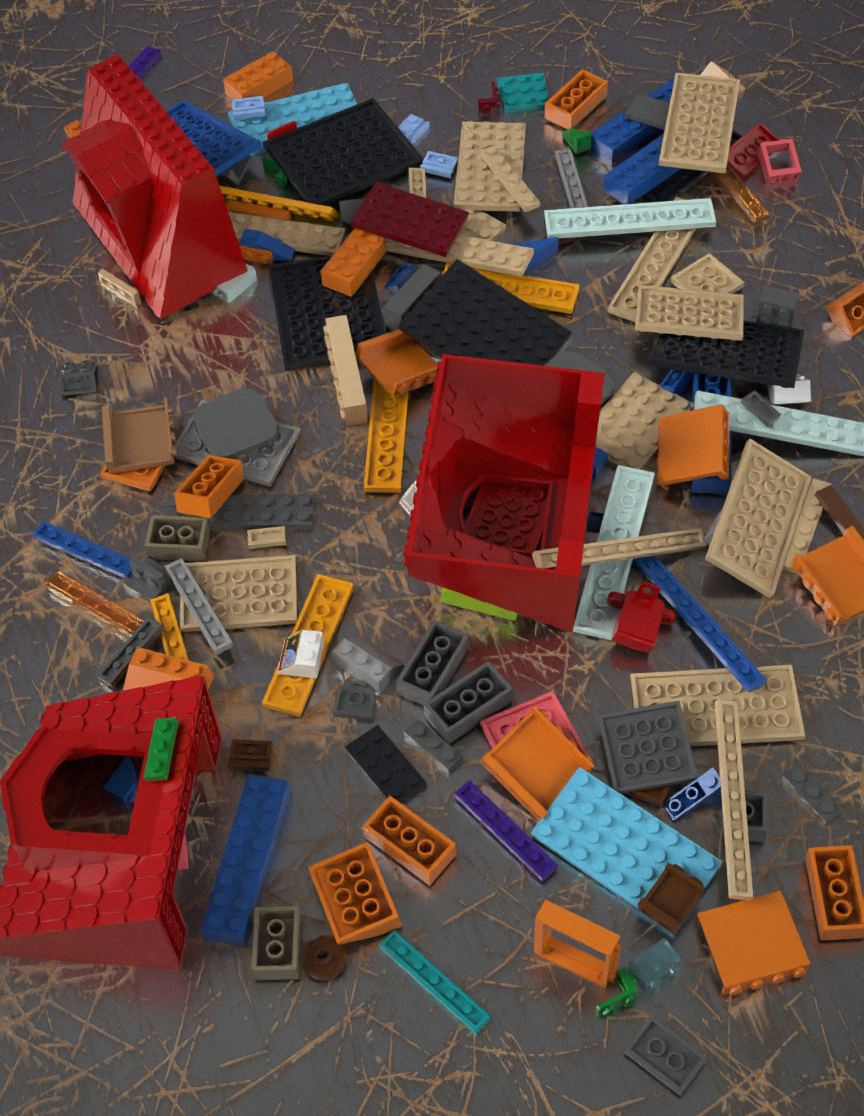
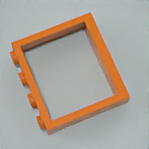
[534,900,622,988]

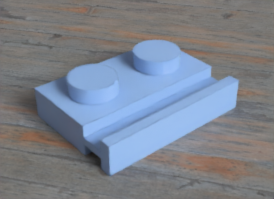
[232,96,266,120]
[398,114,430,144]
[420,151,458,178]

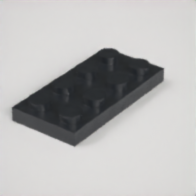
[345,725,427,804]

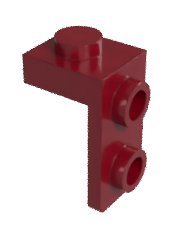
[478,81,500,115]

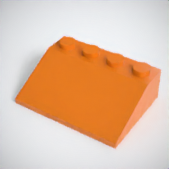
[123,647,215,691]
[308,842,402,945]

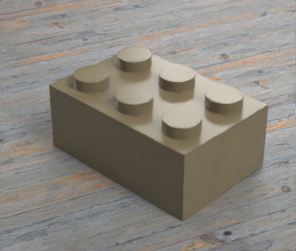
[145,515,211,562]
[252,906,301,980]

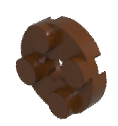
[301,935,346,981]

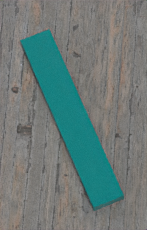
[379,929,491,1035]

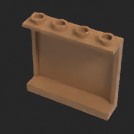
[102,397,177,474]

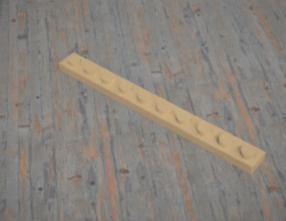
[532,528,707,570]
[715,699,753,901]

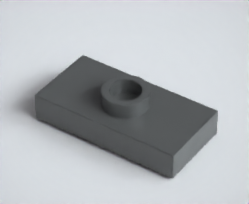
[740,390,781,427]

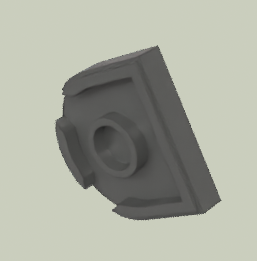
[332,680,376,721]

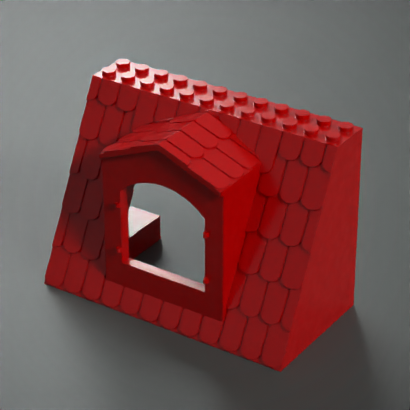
[61,54,248,320]
[403,354,605,632]
[0,675,222,970]

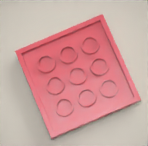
[479,691,590,757]

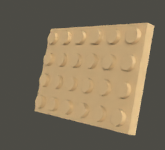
[635,285,744,341]
[596,372,693,470]
[180,555,298,632]

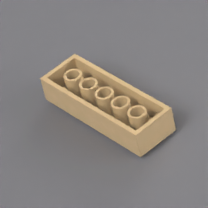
[323,315,368,427]

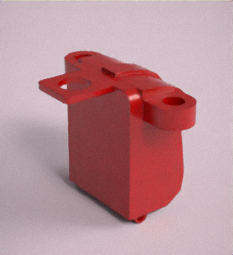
[607,581,675,652]

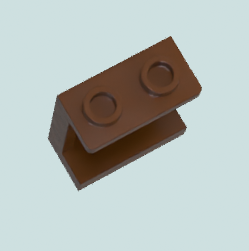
[638,863,705,936]

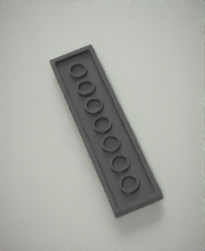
[164,495,315,530]

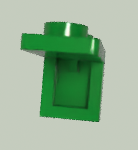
[562,127,592,154]
[262,157,290,189]
[595,967,638,1017]

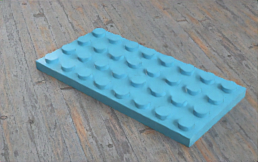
[228,83,357,156]
[530,767,723,909]

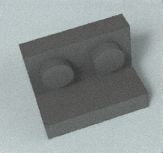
[123,557,173,603]

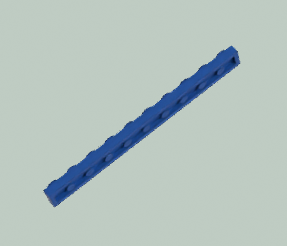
[632,555,766,693]

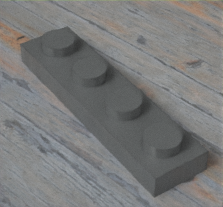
[97,617,164,687]

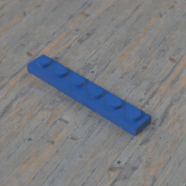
[32,521,132,579]

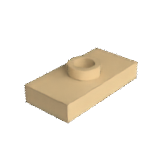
[247,526,287,549]

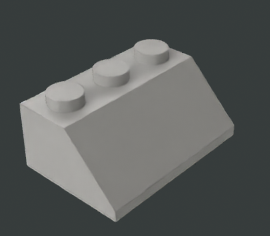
[332,635,405,694]

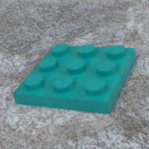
[497,73,550,114]

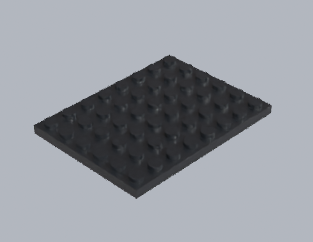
[263,98,424,206]
[269,256,386,371]
[398,259,572,366]
[648,320,804,388]

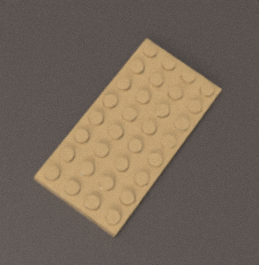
[659,73,740,173]
[453,121,526,212]
[705,439,811,598]
[630,665,805,746]

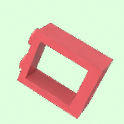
[758,139,802,186]

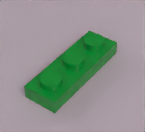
[143,717,179,782]

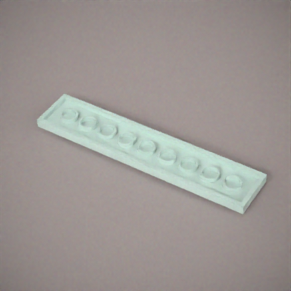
[544,198,716,238]
[694,390,864,456]
[573,465,655,640]

